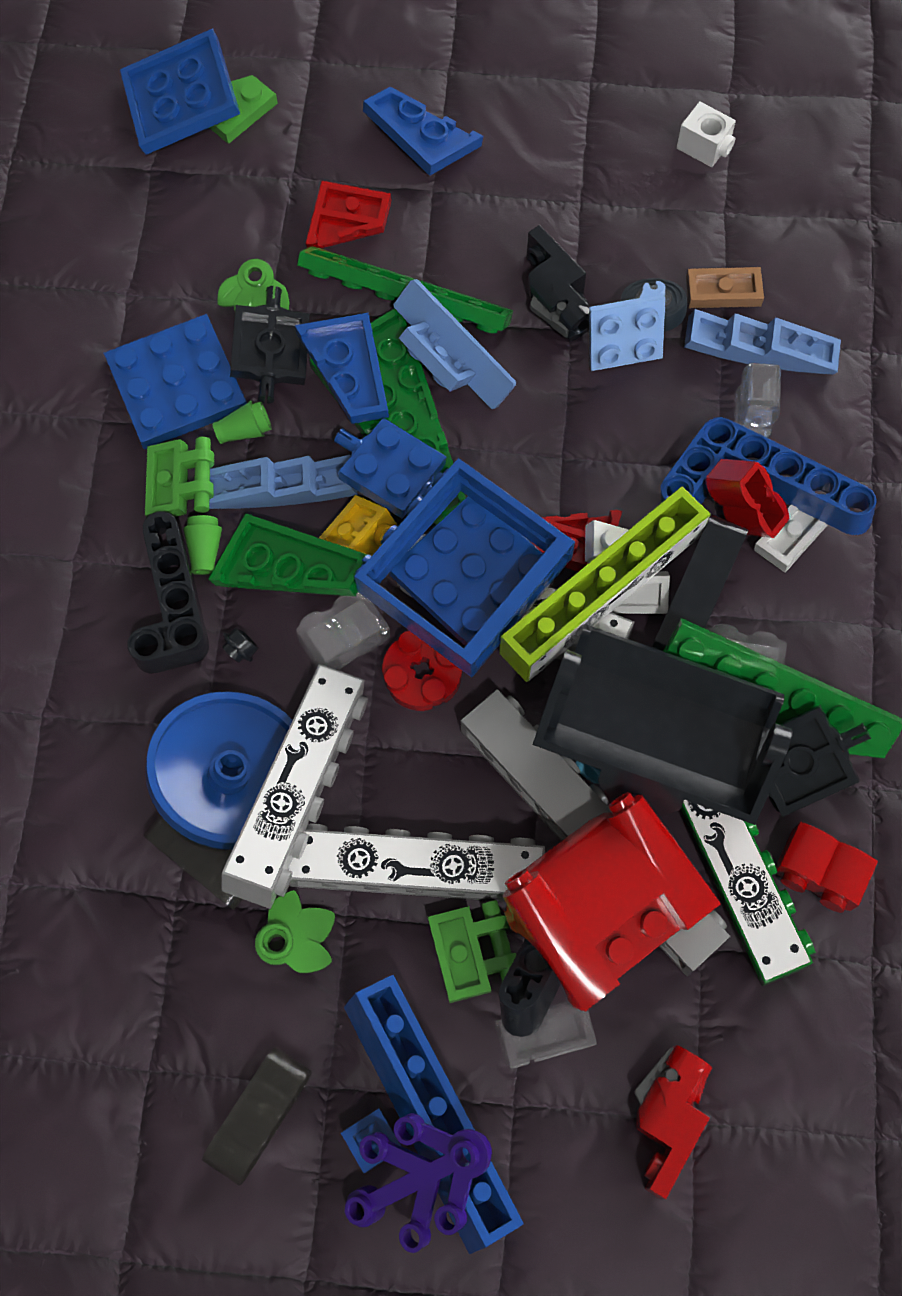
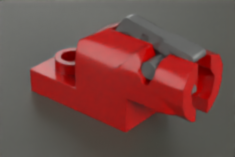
[634,1045,712,1200]

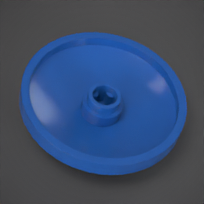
[145,692,293,850]

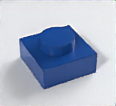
[341,1108,401,1173]

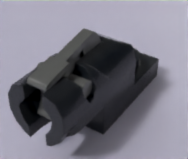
[527,225,591,341]

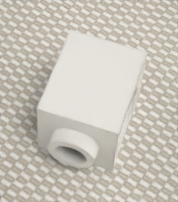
[677,101,736,167]

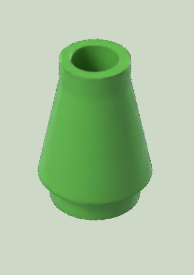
[213,401,272,444]
[183,515,222,575]

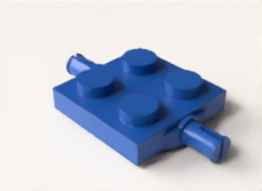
[334,418,447,519]

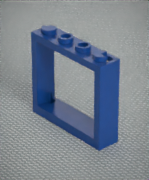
[354,458,575,678]

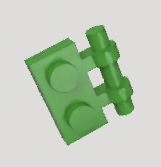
[145,437,214,517]
[428,900,517,1003]

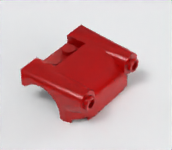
[502,792,721,1012]

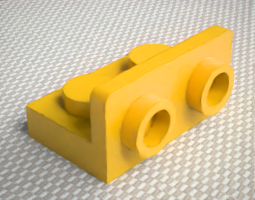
[319,495,398,556]

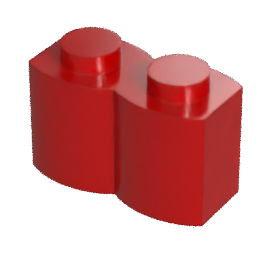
[706,459,789,538]
[776,822,878,913]

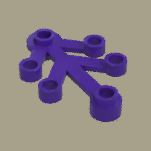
[345,1113,492,1253]

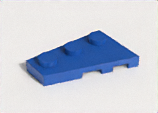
[363,87,483,176]
[295,313,389,424]

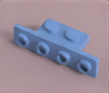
[394,279,516,409]

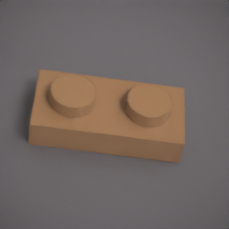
[686,267,764,308]

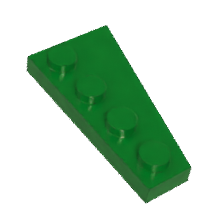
[208,514,367,597]

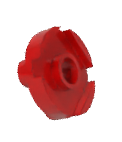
[382,631,462,711]

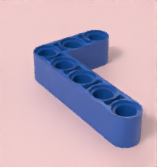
[660,417,876,535]

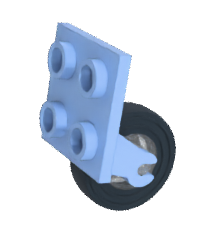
[589,278,687,371]

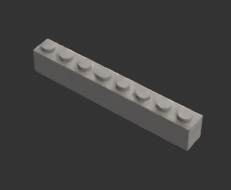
[461,689,730,977]

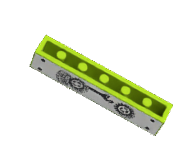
[499,486,711,682]

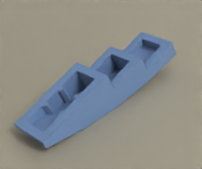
[684,309,841,375]
[209,455,357,509]

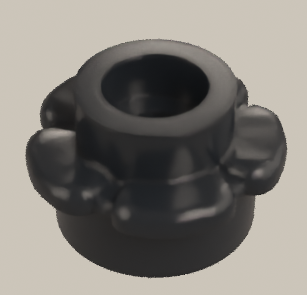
[222,627,259,663]

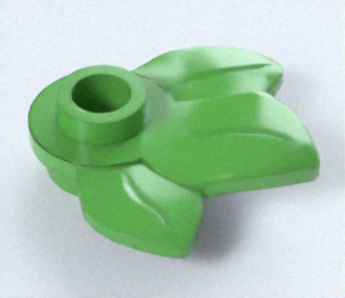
[218,259,290,310]
[255,890,335,974]

